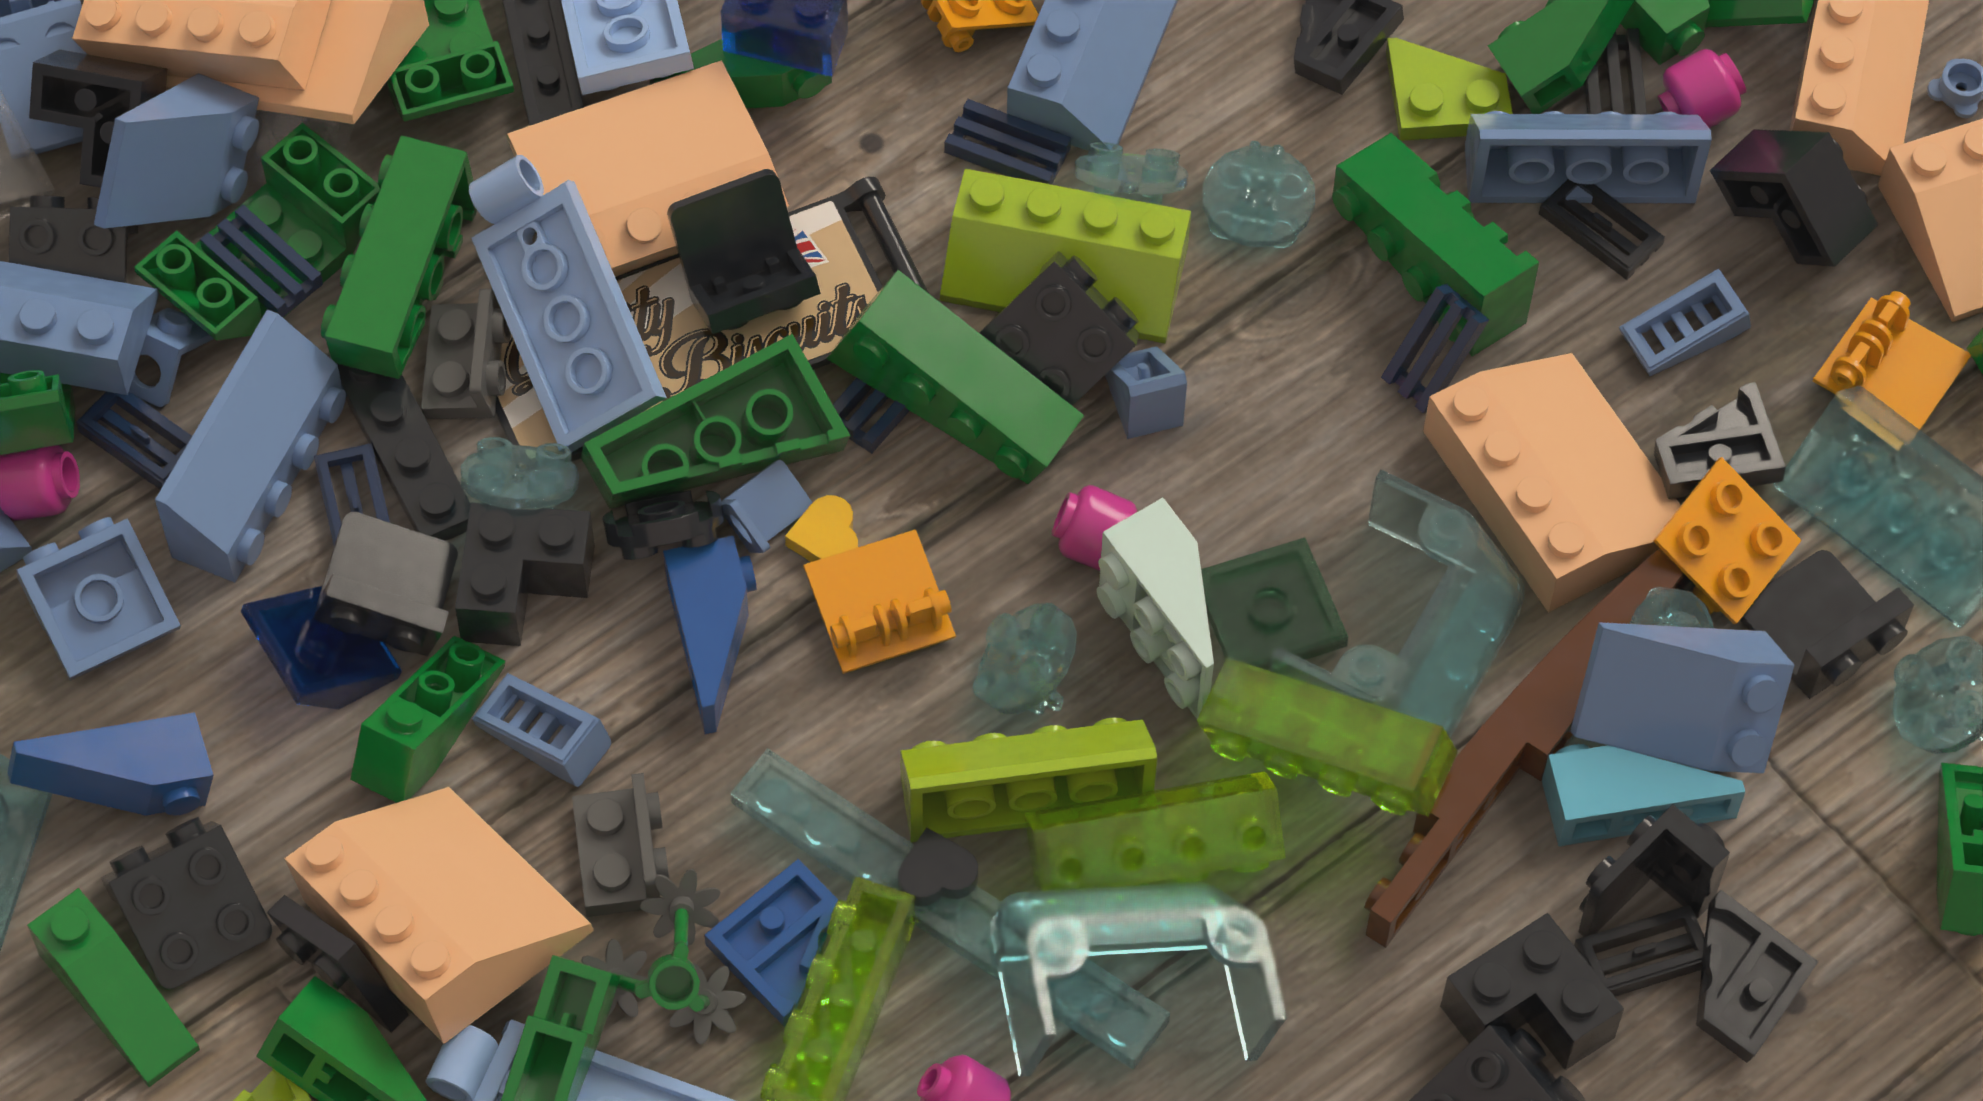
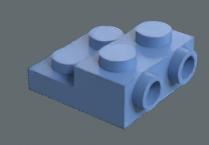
[17,517,181,681]

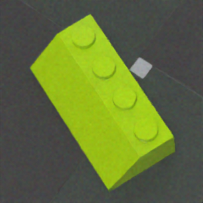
[940,169,1191,344]
[900,718,1157,843]

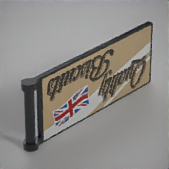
[495,177,940,478]

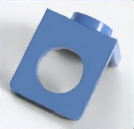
[129,308,214,407]
[721,460,812,553]

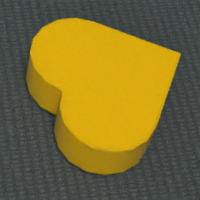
[785,495,858,562]

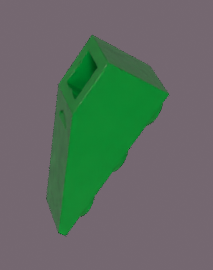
[1488,0,1634,114]
[350,635,506,803]

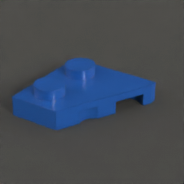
[704,859,840,1027]

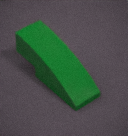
[501,955,621,1101]

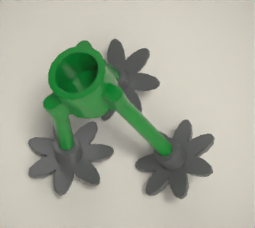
[581,869,747,1044]

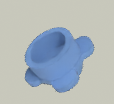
[1927,59,1983,118]

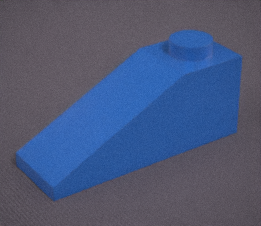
[663,536,757,734]
[7,712,214,816]

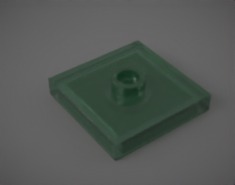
[1201,537,1349,682]

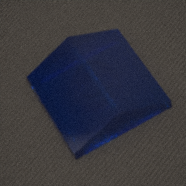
[240,585,402,710]

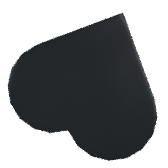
[898,827,978,906]

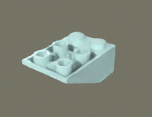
[1097,497,1214,723]

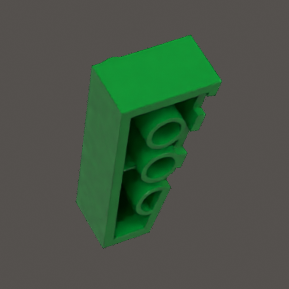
[1332,133,1539,357]
[321,135,477,379]
[826,270,1084,484]
[581,334,850,509]

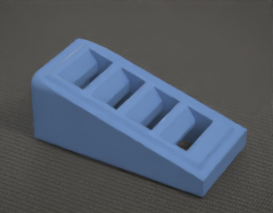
[1619,269,1751,376]
[472,673,611,787]

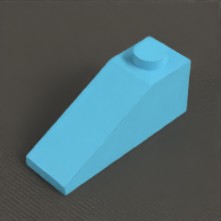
[1542,744,1746,846]

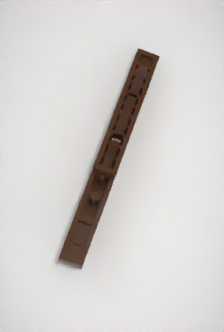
[1364,548,1690,948]

